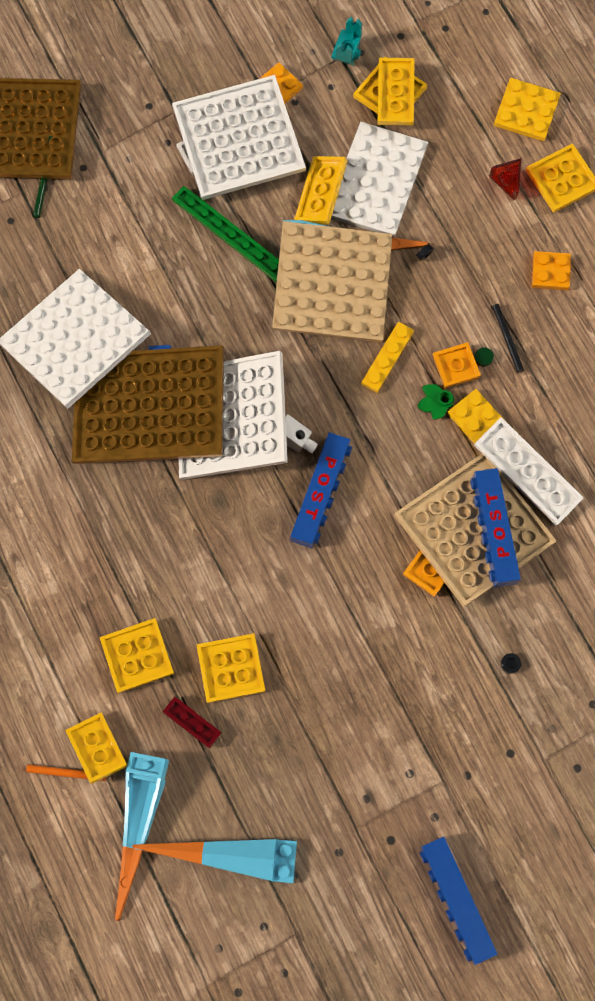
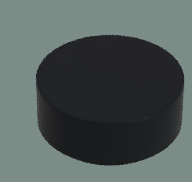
[416,243,434,261]
[501,653,521,674]

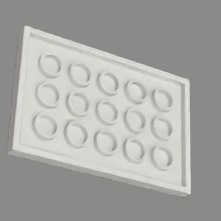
[331,121,428,238]

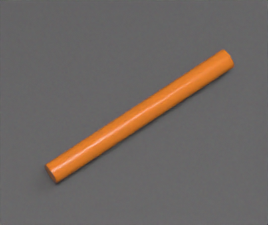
[26,764,107,781]

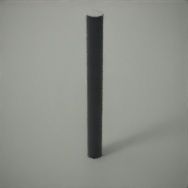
[492,304,524,373]

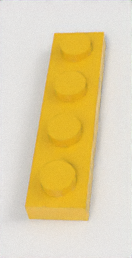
[361,322,414,393]

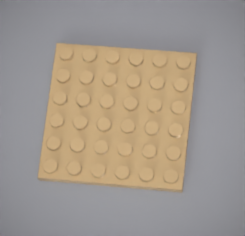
[272,221,392,342]
[394,454,556,607]

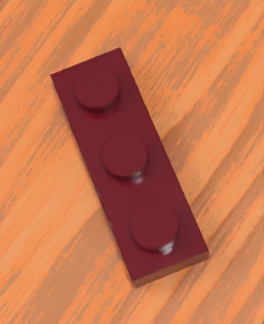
[163,696,222,749]

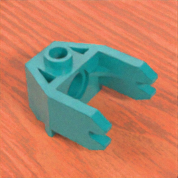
[331,17,362,66]

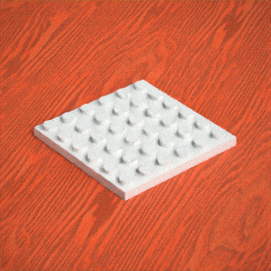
[172,75,306,200]
[0,269,151,409]
[179,351,288,480]

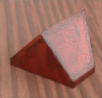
[489,158,522,201]

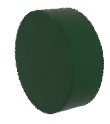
[475,347,494,367]

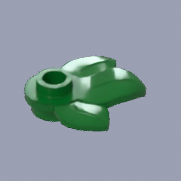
[417,384,454,420]

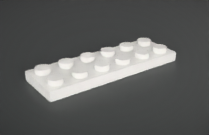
[474,418,584,525]

